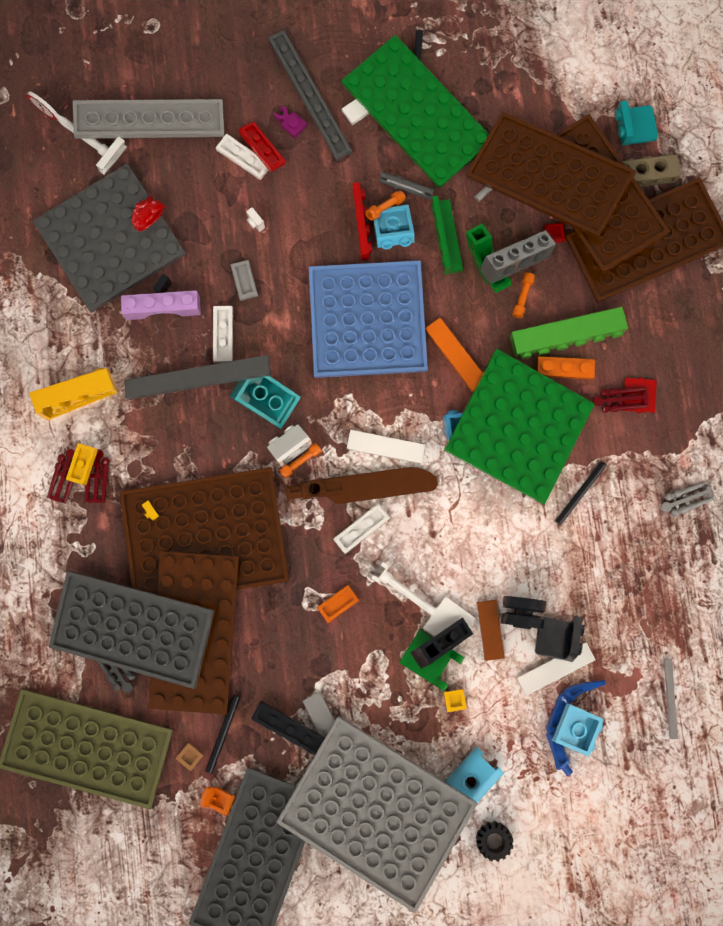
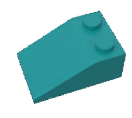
[229,376,301,429]

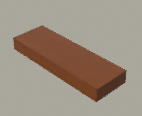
[476,600,505,661]

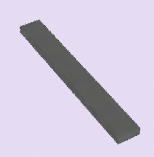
[268,30,352,161]
[124,355,271,400]

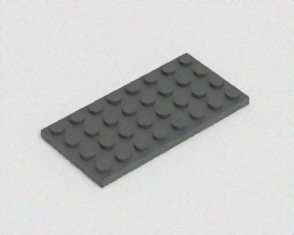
[49,571,215,689]
[189,767,305,926]

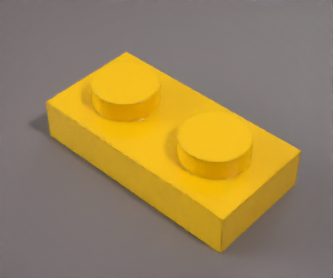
[66,443,98,486]

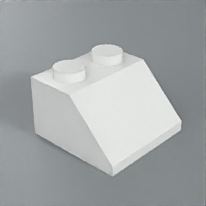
[267,424,312,467]

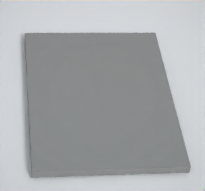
[276,716,478,914]

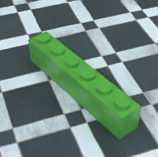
[510,307,628,359]

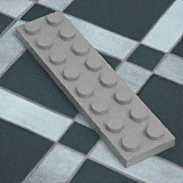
[73,99,224,139]

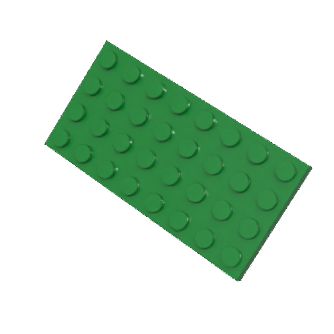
[341,35,489,189]

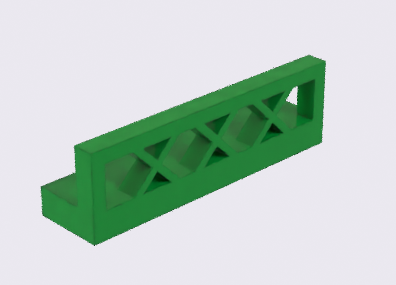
[431,196,463,275]

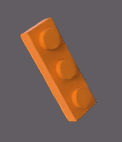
[537,356,595,380]

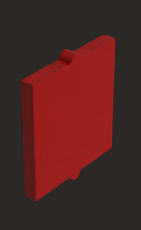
[623,377,657,414]

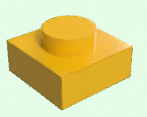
[142,501,159,521]
[444,689,467,712]

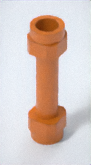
[366,191,406,220]
[512,272,535,318]
[279,443,322,479]

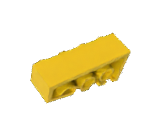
[29,368,118,421]

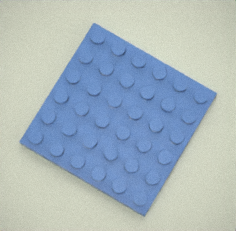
[309,261,428,378]

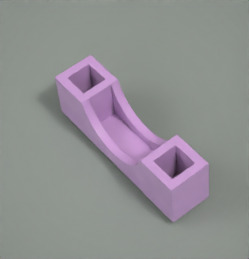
[121,291,201,320]

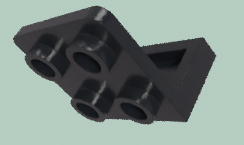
[534,616,585,662]

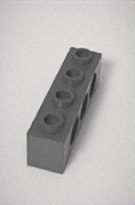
[480,230,556,284]

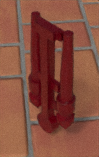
[593,387,648,413]
[47,449,75,504]
[85,449,110,503]

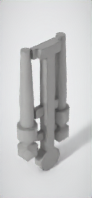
[661,481,714,517]

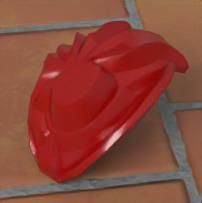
[132,196,166,231]

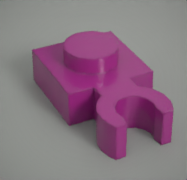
[274,106,307,139]

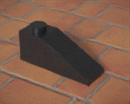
[410,618,473,669]

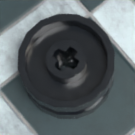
[501,596,547,629]

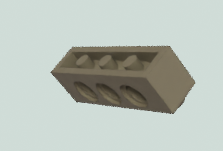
[622,154,681,187]

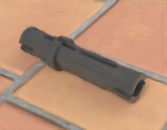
[378,171,434,201]

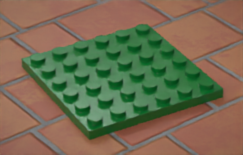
[443,349,595,505]

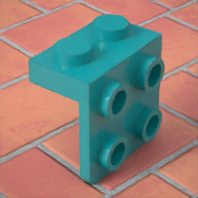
[615,100,658,146]

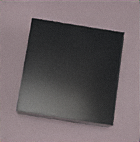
[153,274,172,293]

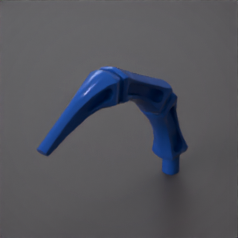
[546,680,606,776]

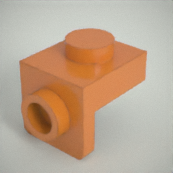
[200,786,235,815]

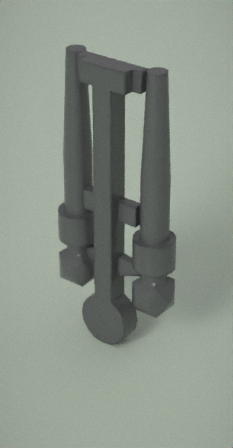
[97,661,136,693]

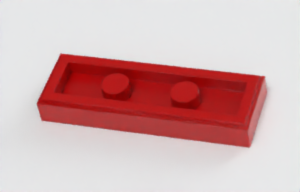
[239,121,286,172]

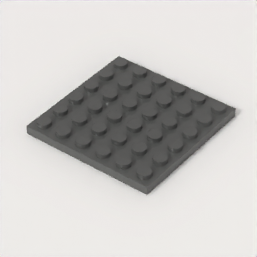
[33,164,186,313]

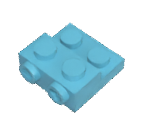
[373,205,414,249]
[552,703,604,757]

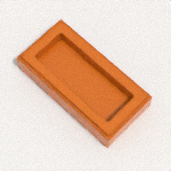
[317,585,359,623]

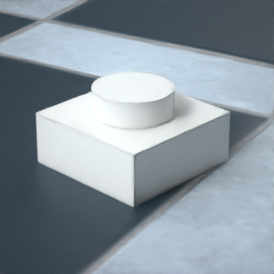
[246,208,265,232]

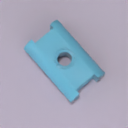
[445,746,504,802]

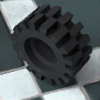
[476,821,514,862]

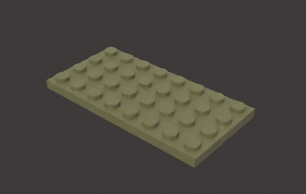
[0,689,174,810]

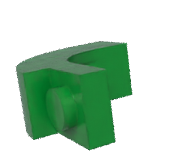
[466,223,512,293]

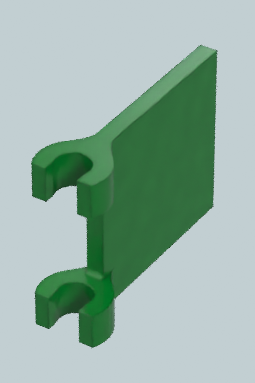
[399,629,465,691]

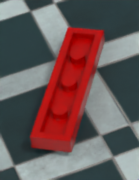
[352,182,372,260]

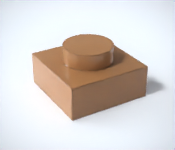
[176,742,205,771]

